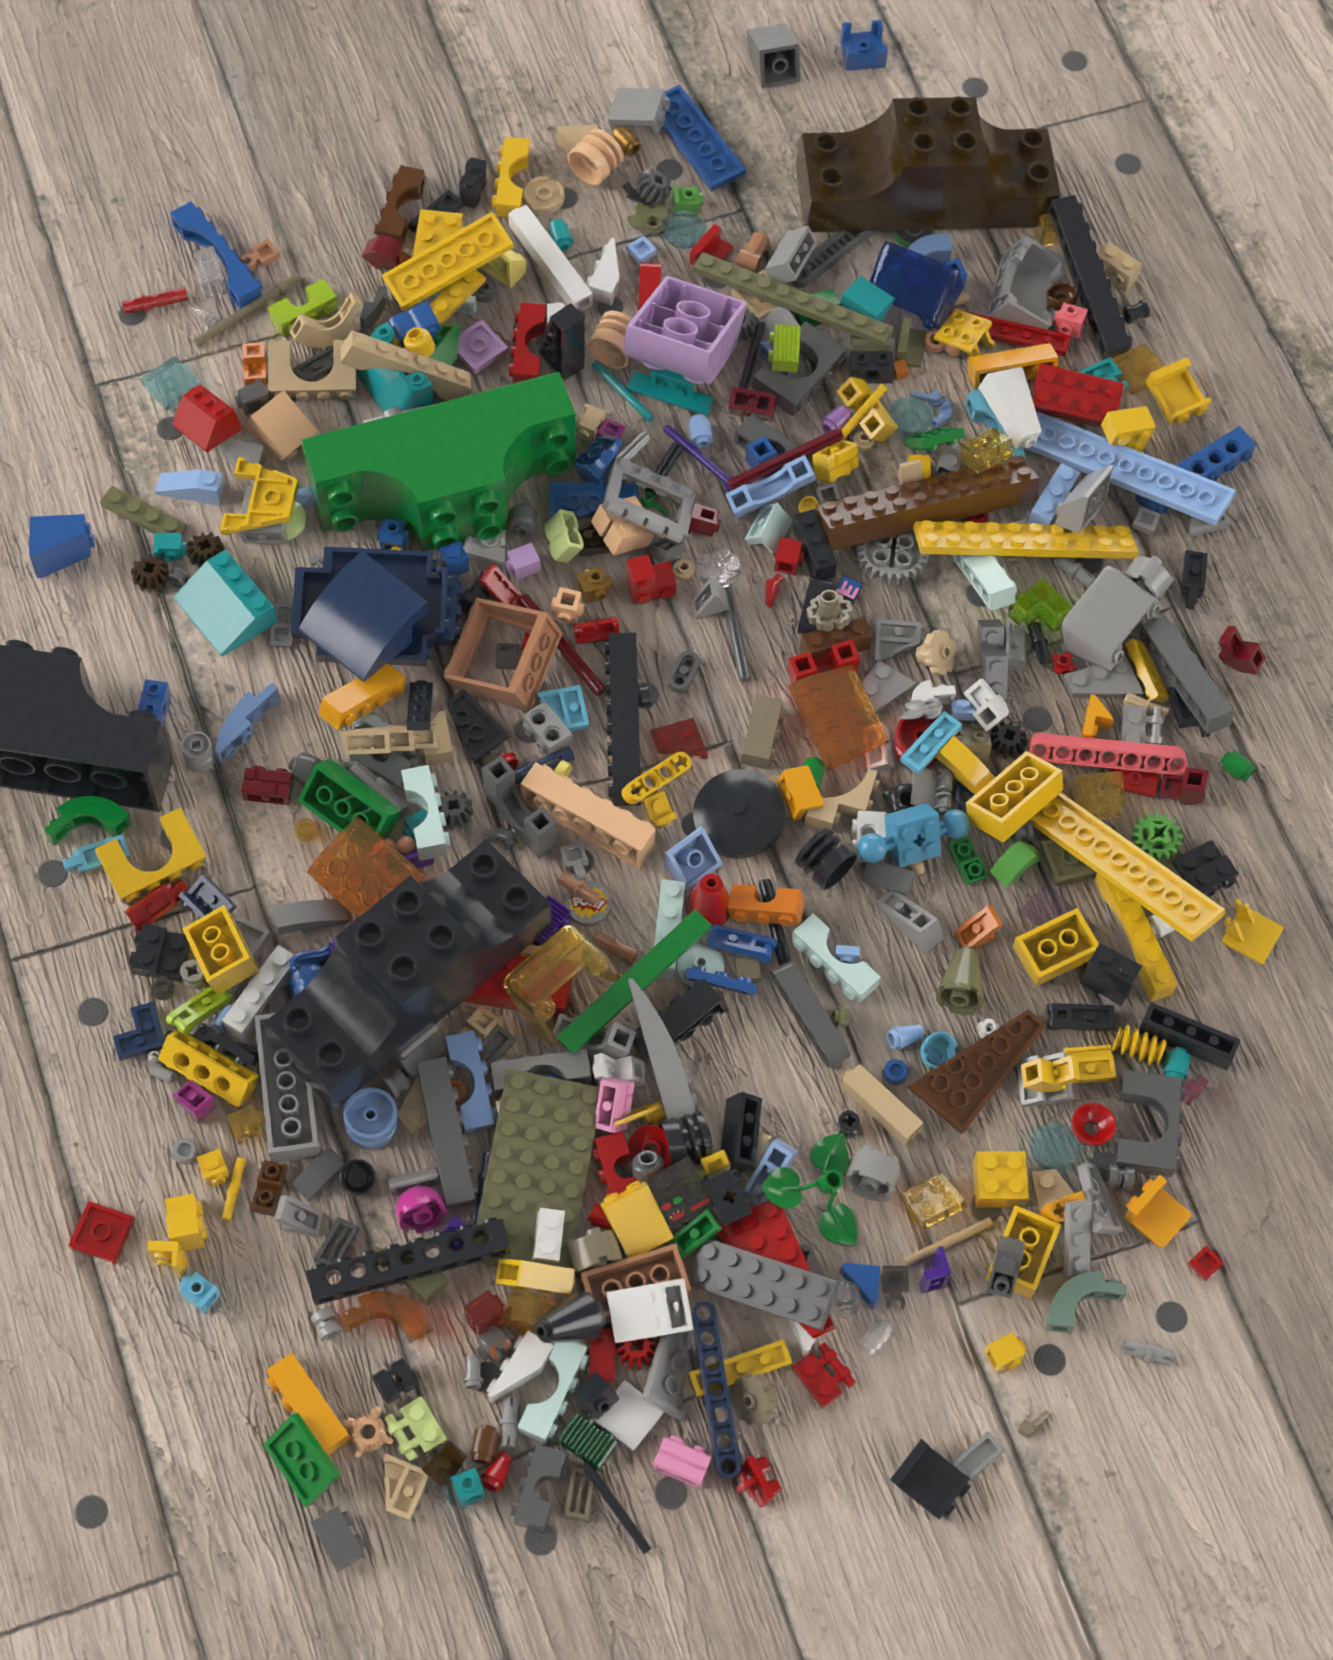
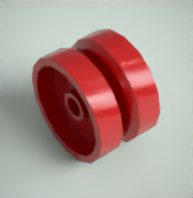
[893,715,939,768]

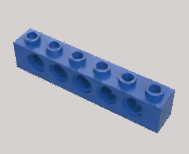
[1135,426,1256,514]

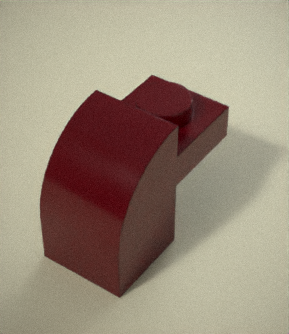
[361,236,412,269]
[1218,626,1266,674]
[1159,767,1209,805]

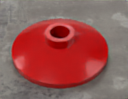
[627,1125,671,1170]

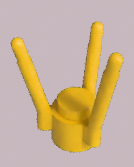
[615,1101,666,1126]

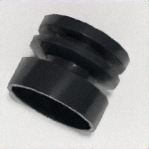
[795,827,858,891]
[659,1111,713,1171]

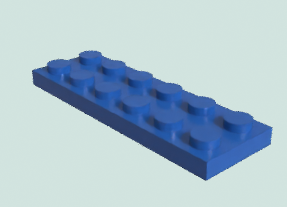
[661,84,746,191]

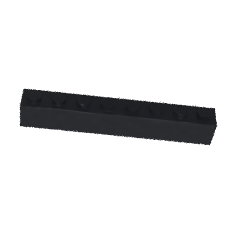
[1048,194,1132,360]
[605,633,641,806]

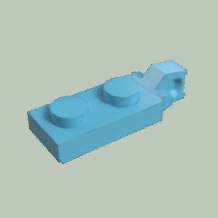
[62,834,131,873]

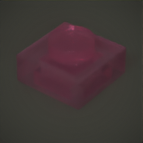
[1183,1075,1209,1106]

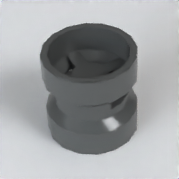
[1106,1164,1135,1192]

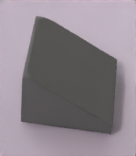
[496,643,519,670]

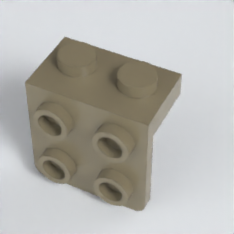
[943,719,992,768]

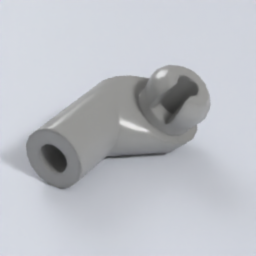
[147,1051,176,1083]

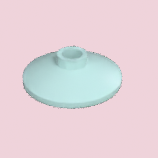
[677,944,724,987]

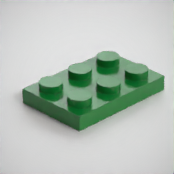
[903,427,965,451]
[263,1412,341,1507]

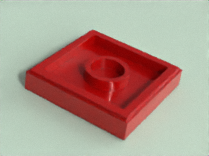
[68,1201,135,1264]

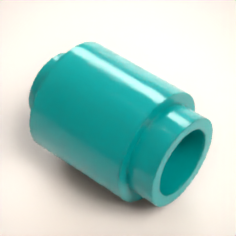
[548,219,574,251]
[1163,1047,1191,1085]

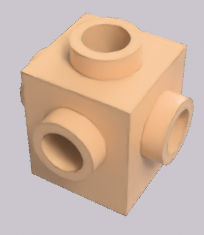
[551,587,585,624]

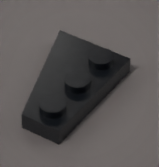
[446,689,509,765]

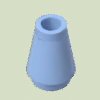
[887,1024,924,1050]

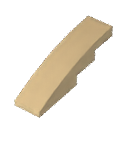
[342,723,439,755]

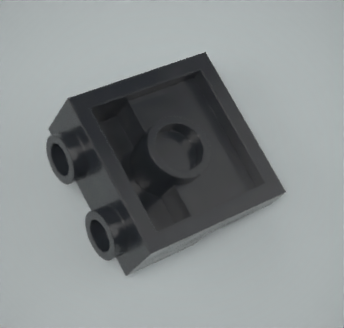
[1171,840,1239,898]
[129,924,190,982]

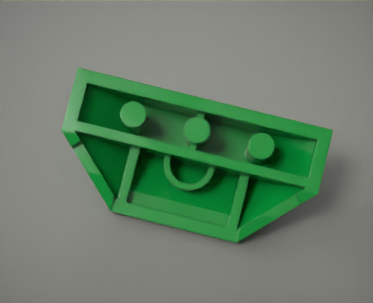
[403,323,460,376]

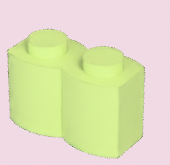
[544,509,583,563]

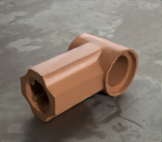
[736,231,770,273]

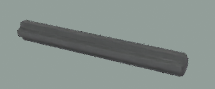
[721,582,751,683]

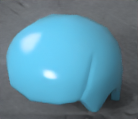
[921,1031,958,1069]

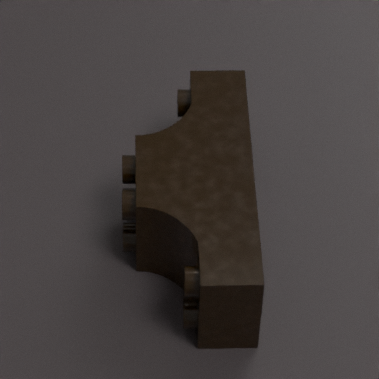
[795,96,1061,233]

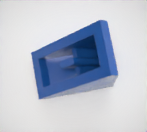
[839,1263,880,1310]

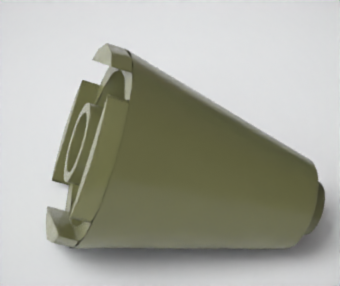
[936,947,984,1015]

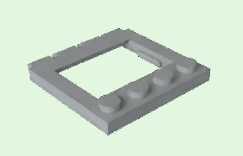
[602,456,696,544]

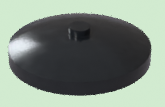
[693,769,786,858]

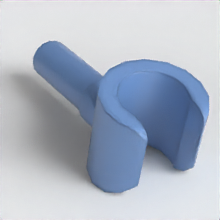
[911,390,942,407]

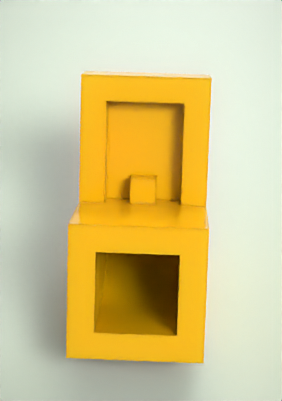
[1021,1055,1080,1092]

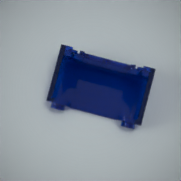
[869,241,964,330]

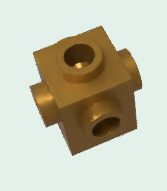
[577,566,613,603]

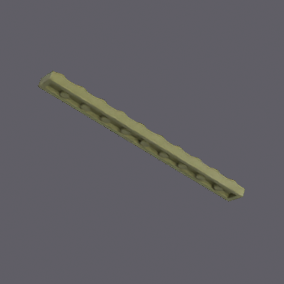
[693,252,894,347]

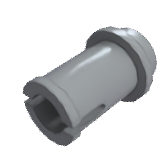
[463,1355,483,1389]

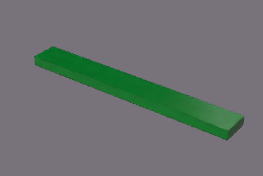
[556,910,712,1056]

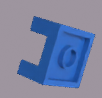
[840,20,888,71]

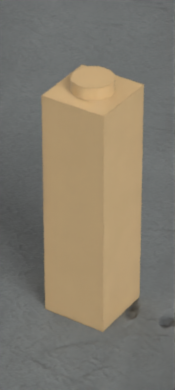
[841,1064,923,1147]

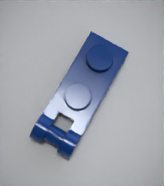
[707,924,777,963]

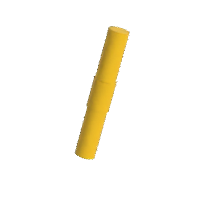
[221,1157,246,1221]

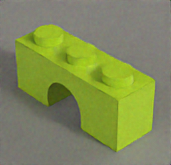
[268,278,338,337]

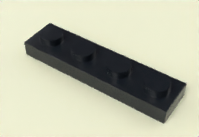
[406,680,433,731]

